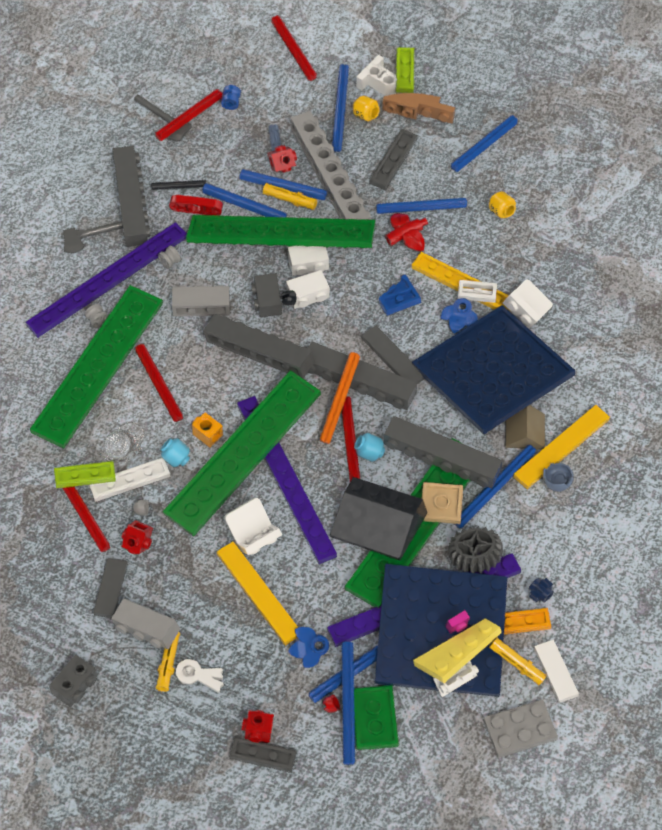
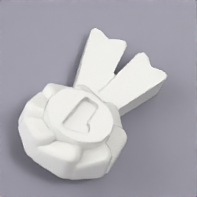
[176,659,224,693]

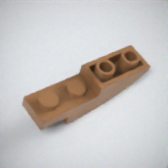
[383,93,455,124]

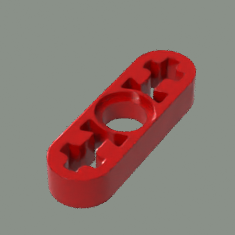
[169,195,223,215]

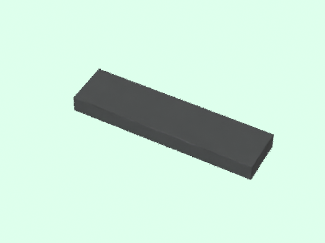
[369,129,418,191]
[361,325,425,384]

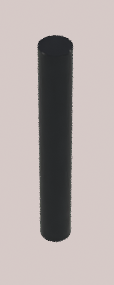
[151,180,206,190]

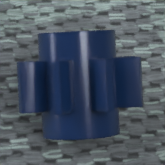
[529,578,554,603]

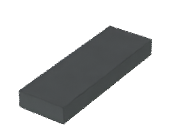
[93,558,128,618]
[230,737,297,773]

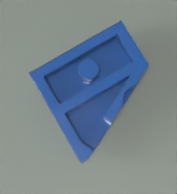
[379,274,421,316]

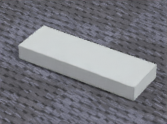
[534,640,579,703]

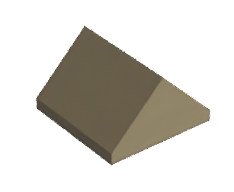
[506,405,545,449]

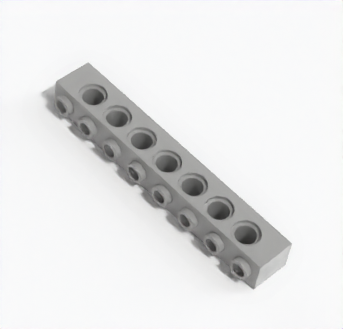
[291,111,372,220]

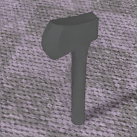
[134,94,192,142]
[63,221,123,253]

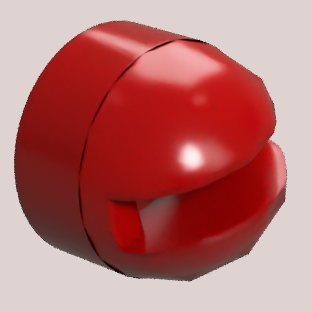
[322,695,340,713]

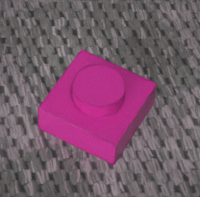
[446,611,470,634]

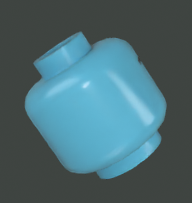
[354,433,385,462]
[160,438,190,467]

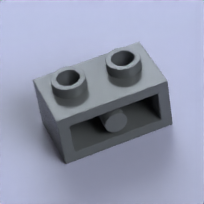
[251,273,282,317]
[49,654,97,707]

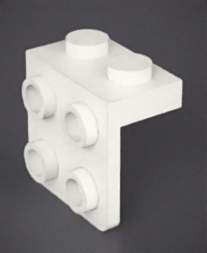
[503,280,552,329]
[224,498,282,555]

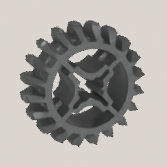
[448,526,503,574]

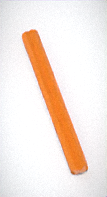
[320,352,360,444]

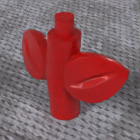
[385,213,428,252]

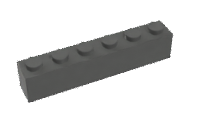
[112,145,151,247]
[203,314,315,379]
[308,341,417,410]
[383,416,503,489]

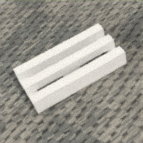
[458,280,497,303]

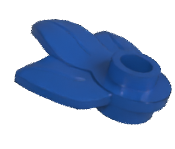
[441,298,478,334]
[288,627,329,668]

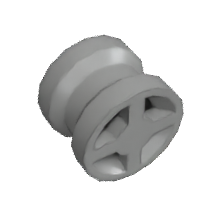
[158,246,181,269]
[85,304,108,328]

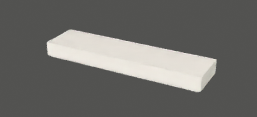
[89,458,170,502]

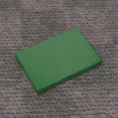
[354,685,399,750]

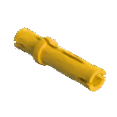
[263,183,318,211]
[156,632,180,692]
[489,637,546,685]

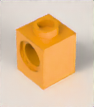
[192,412,223,448]

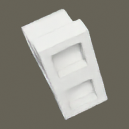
[356,55,396,96]

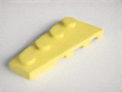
[413,619,502,683]

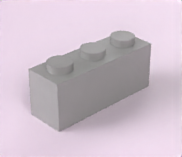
[172,285,230,316]
[111,599,180,649]

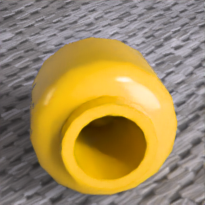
[353,95,380,121]
[489,191,516,218]

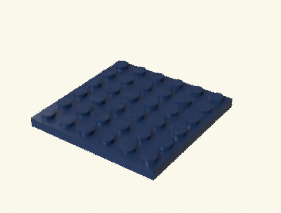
[412,305,575,435]
[374,564,508,697]

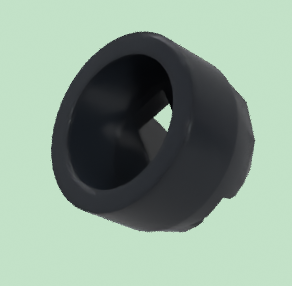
[280,290,297,306]

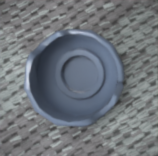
[543,463,574,492]

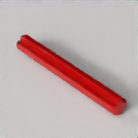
[271,15,317,81]
[155,89,222,141]
[135,344,183,422]
[341,396,360,482]
[63,486,110,552]

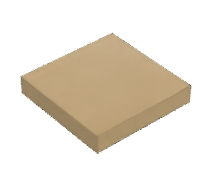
[422,482,463,524]

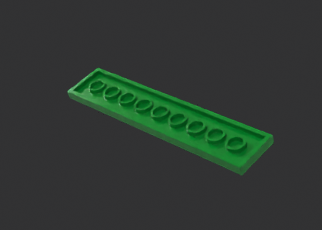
[186,215,376,248]
[30,285,163,449]
[163,370,321,537]
[345,438,471,608]

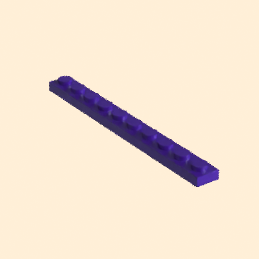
[26,222,187,338]
[237,396,337,564]
[327,553,521,648]

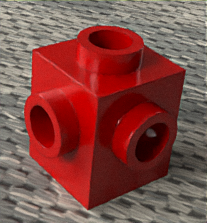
[267,145,297,173]
[121,520,153,554]
[242,710,274,743]

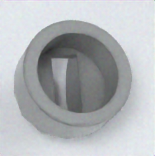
[133,500,149,516]

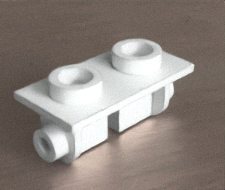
[433,661,479,697]

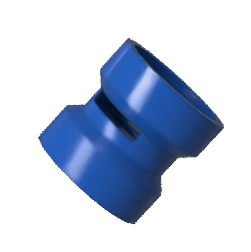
[221,85,241,110]

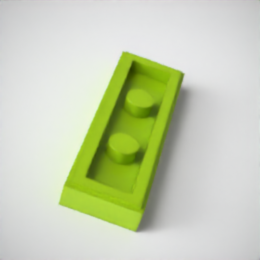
[396,47,414,93]
[54,461,116,488]

